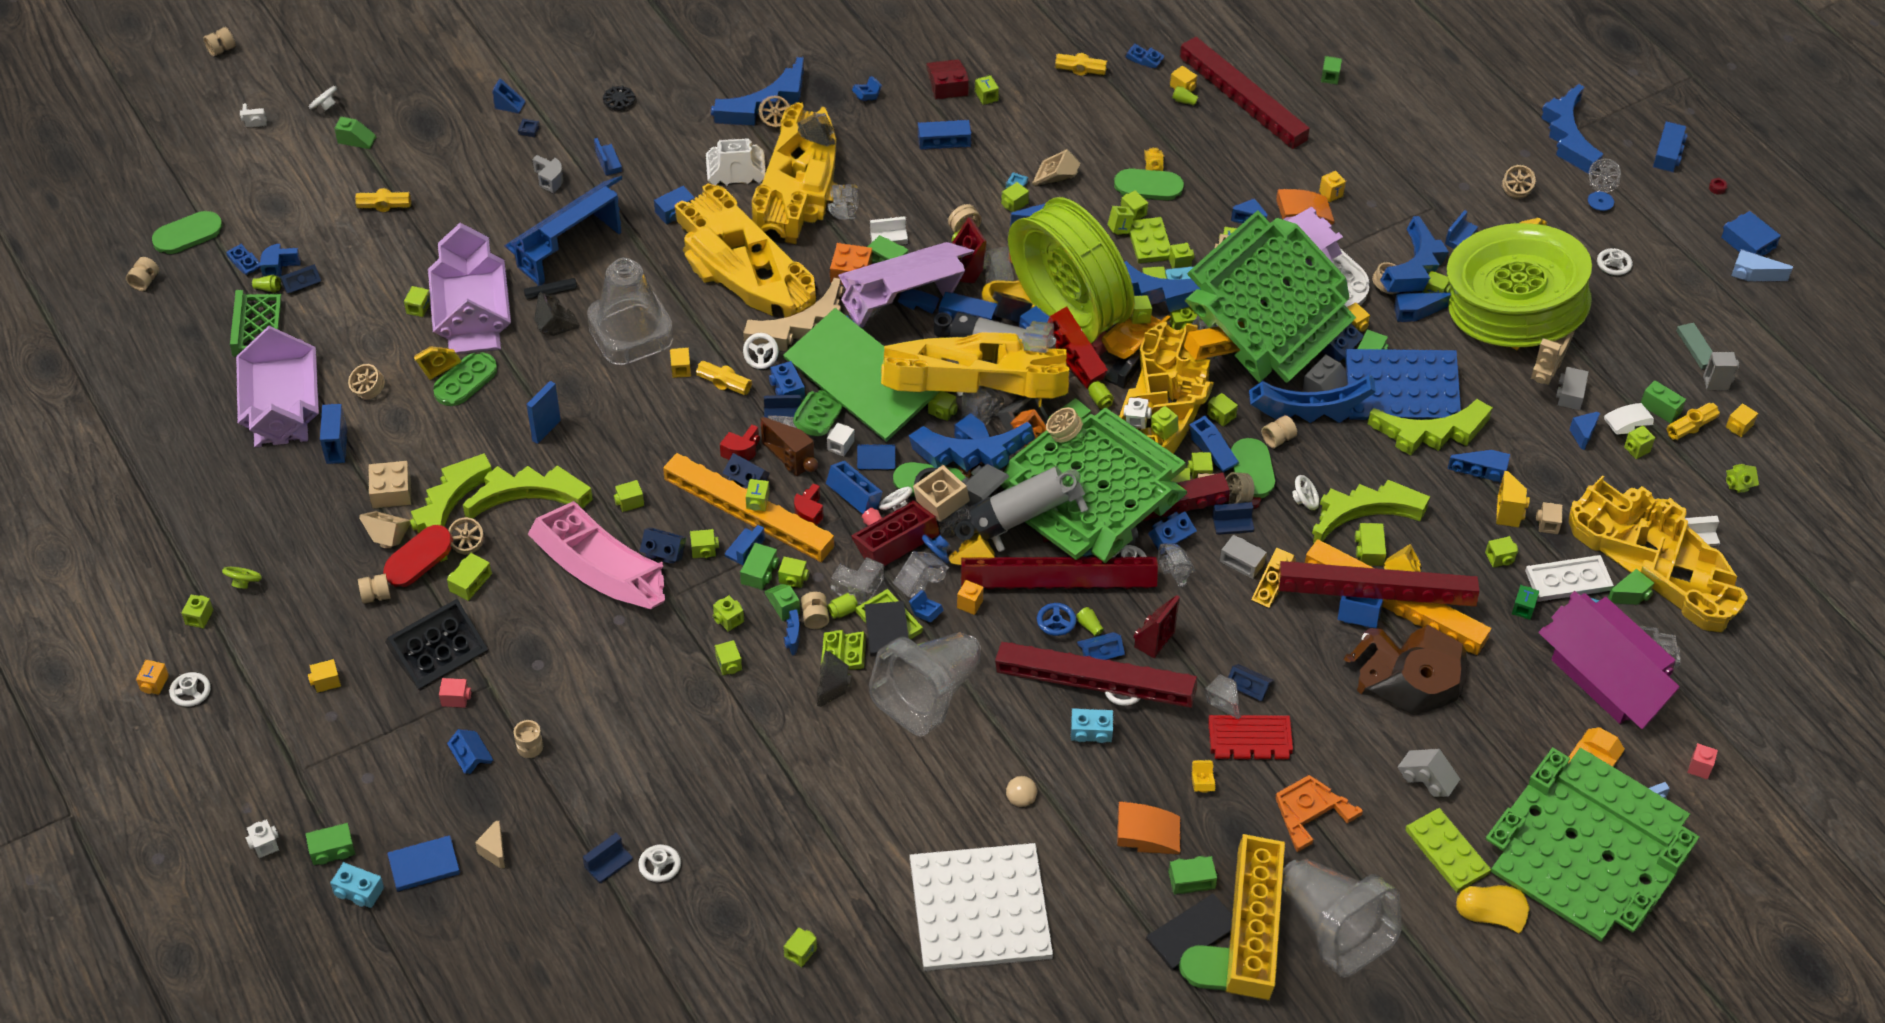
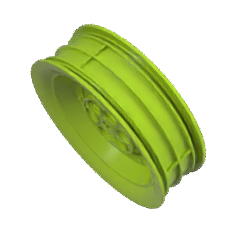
[1008,197,1135,343]
[1447,223,1592,347]

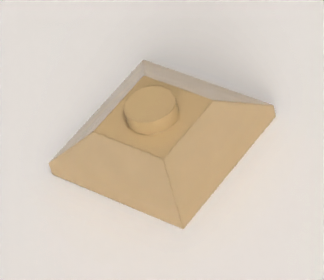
[1032,149,1080,186]
[359,511,410,548]

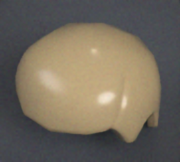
[1006,776,1038,807]

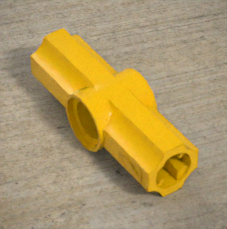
[1055,53,1107,76]
[355,188,411,212]
[696,361,752,395]
[1666,403,1720,440]

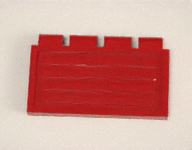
[1208,715,1293,759]

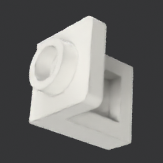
[240,104,267,127]

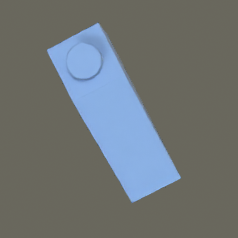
[1731,250,1793,281]

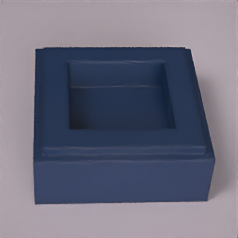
[518,119,540,137]

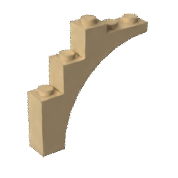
[744,278,844,352]
[1531,330,1575,385]

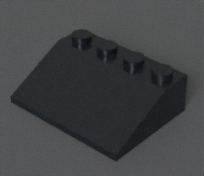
[385,599,488,689]

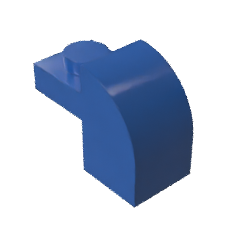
[260,244,301,277]

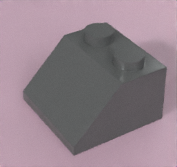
[1302,355,1347,392]
[997,395,1049,431]
[962,464,1009,507]

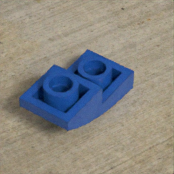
[1126,43,1164,68]
[226,244,260,275]
[898,289,939,314]
[784,609,800,655]

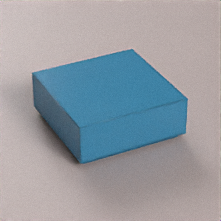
[1006,172,1029,188]

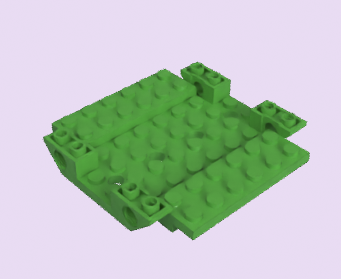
[1184,210,1356,383]
[1000,408,1187,563]
[1485,747,1699,942]

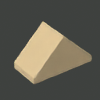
[475,821,505,868]

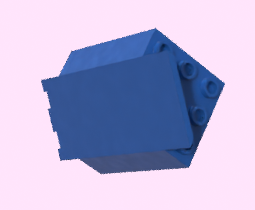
[504,176,622,285]

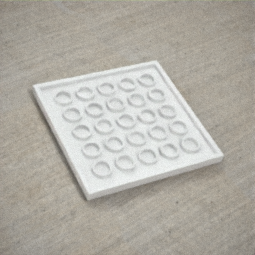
[910,843,1053,971]

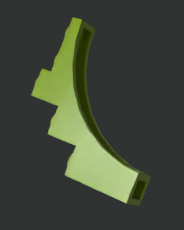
[1368,399,1492,455]
[409,453,492,562]
[463,465,593,519]
[1312,480,1430,543]

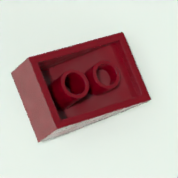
[926,59,969,99]
[952,217,987,283]
[1134,595,1180,658]

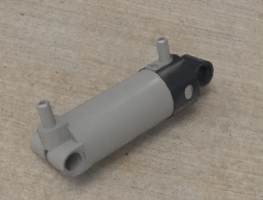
[934,311,1056,349]
[955,466,1088,552]

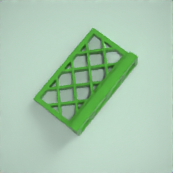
[230,290,281,356]

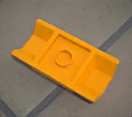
[1102,315,1171,359]
[1567,727,1625,767]

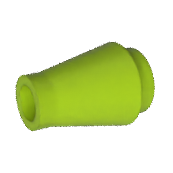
[1172,86,1198,106]
[252,275,281,293]
[1076,607,1104,637]

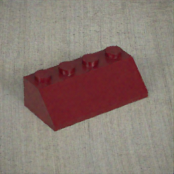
[851,501,940,570]

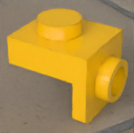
[1144,148,1164,171]
[1191,760,1215,793]

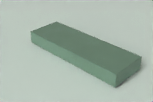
[1676,323,1713,370]

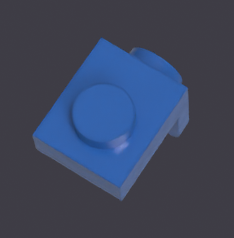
[852,77,882,101]
[909,590,944,622]

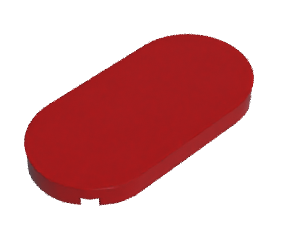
[384,525,453,587]

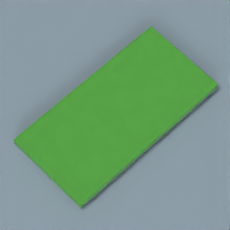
[783,308,939,442]

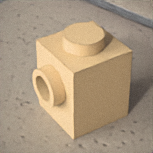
[1536,502,1562,534]

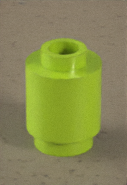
[1088,381,1114,409]
[827,593,858,619]

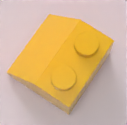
[1496,471,1530,527]

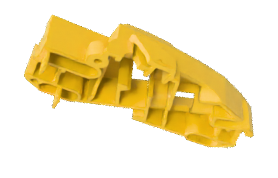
[752,103,839,244]
[674,184,816,318]
[1119,322,1214,454]
[881,332,1069,407]
[1568,476,1748,632]

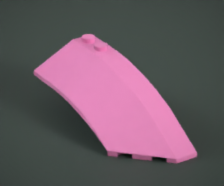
[528,501,665,609]

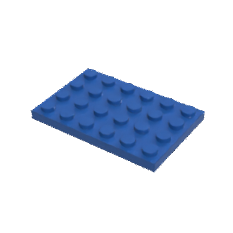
[1345,349,1461,420]

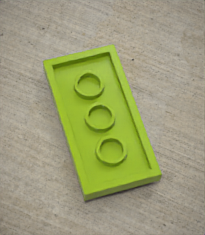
[1405,808,1491,893]

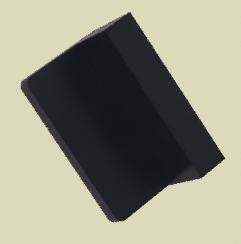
[992,291,1032,323]
[1105,351,1141,389]

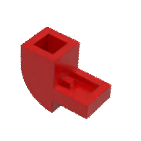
[720,425,760,460]
[794,483,824,526]

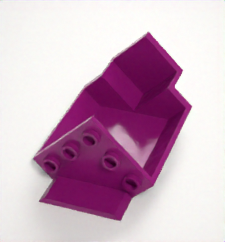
[1538,590,1680,729]

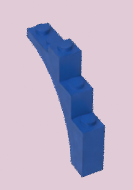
[1542,84,1603,175]
[1380,216,1449,292]
[1249,375,1376,423]
[909,422,1035,472]

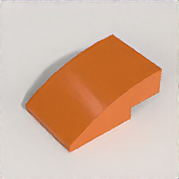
[1276,189,1335,225]
[1117,802,1180,854]

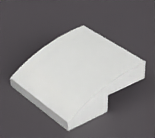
[1604,403,1654,434]

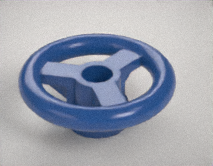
[922,535,951,564]
[1037,603,1076,636]

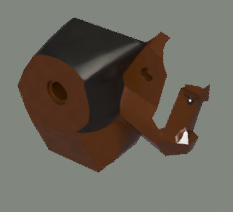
[1343,625,1467,713]

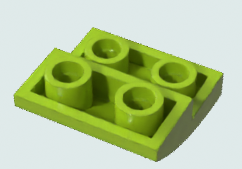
[821,630,866,670]

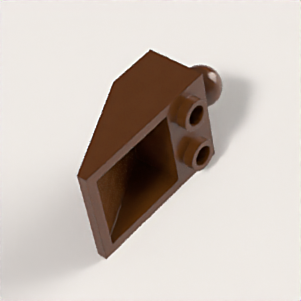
[760,417,819,476]

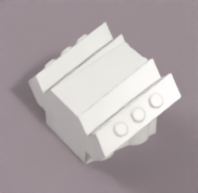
[706,139,766,186]

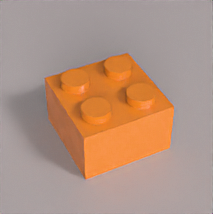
[830,243,872,285]

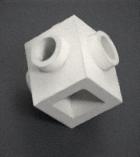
[1124,398,1152,429]
[245,820,279,858]

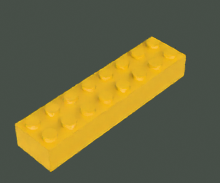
[1226,834,1285,1000]

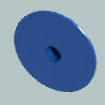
[1588,191,1614,211]

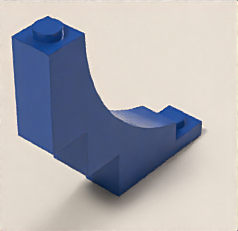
[711,57,804,126]
[1124,261,1201,312]

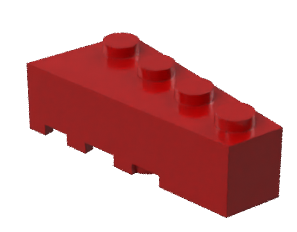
[1043,306,1107,389]

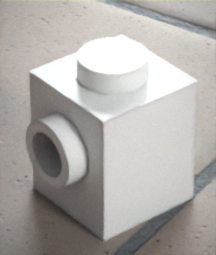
[827,423,854,457]

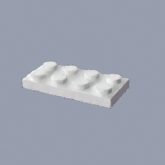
[1525,555,1614,602]

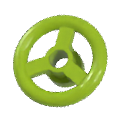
[222,567,262,589]

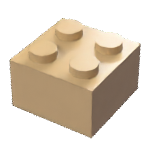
[369,461,411,508]
[913,465,970,522]

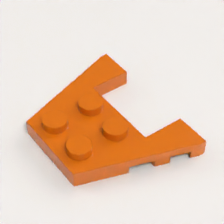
[1275,775,1363,852]

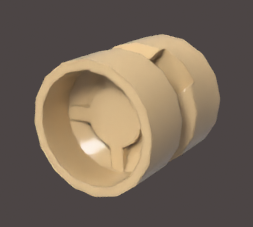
[203,27,235,56]
[126,257,160,291]
[1261,416,1297,448]
[358,573,391,604]
[801,592,829,629]
[513,720,543,758]

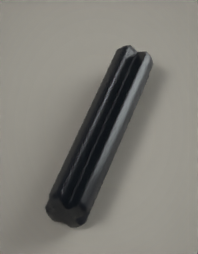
[524,278,577,299]

